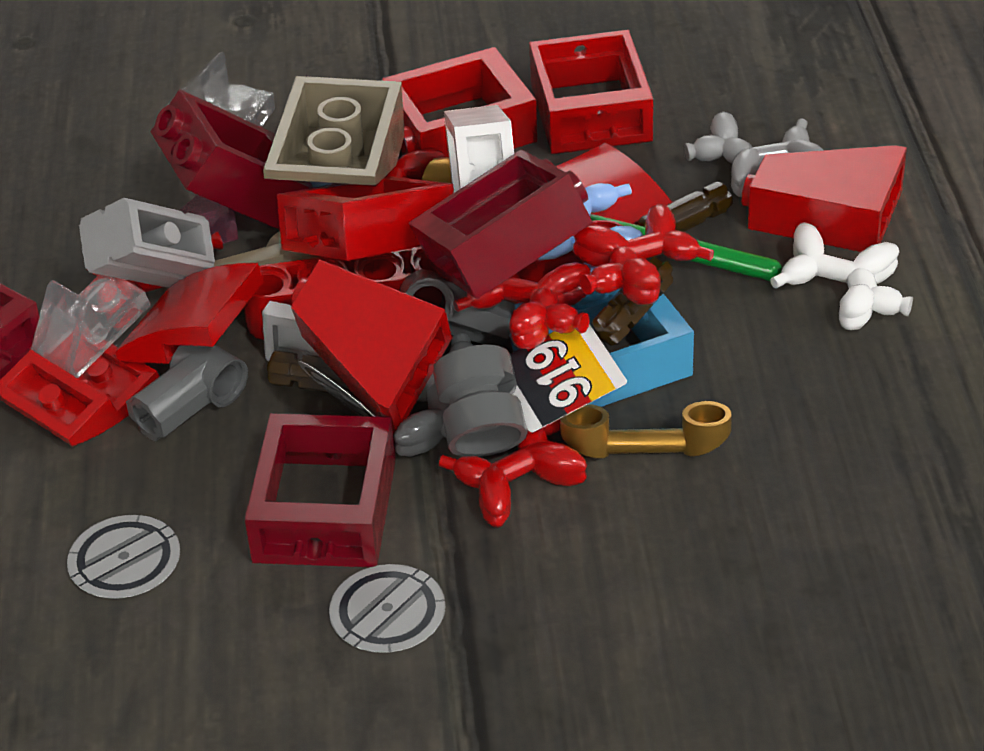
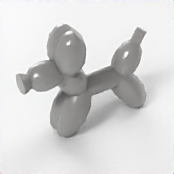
[684,111,823,197]

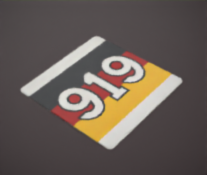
[510,324,627,432]

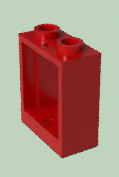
[529,30,653,154]
[382,47,538,157]
[277,176,454,261]

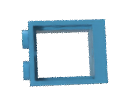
[510,288,694,407]

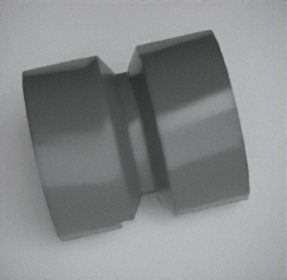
[433,345,527,457]

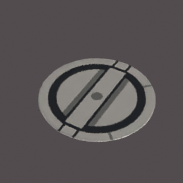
[298,361,375,417]
[67,515,180,598]
[329,564,445,653]

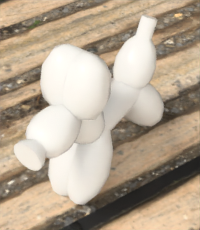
[770,222,913,330]

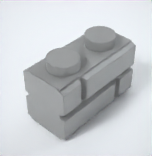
[79,198,215,288]

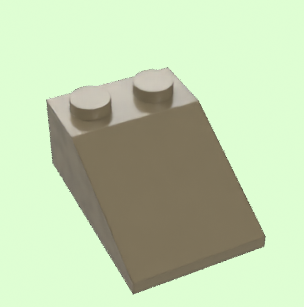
[263,76,404,185]

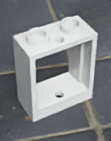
[444,105,514,193]

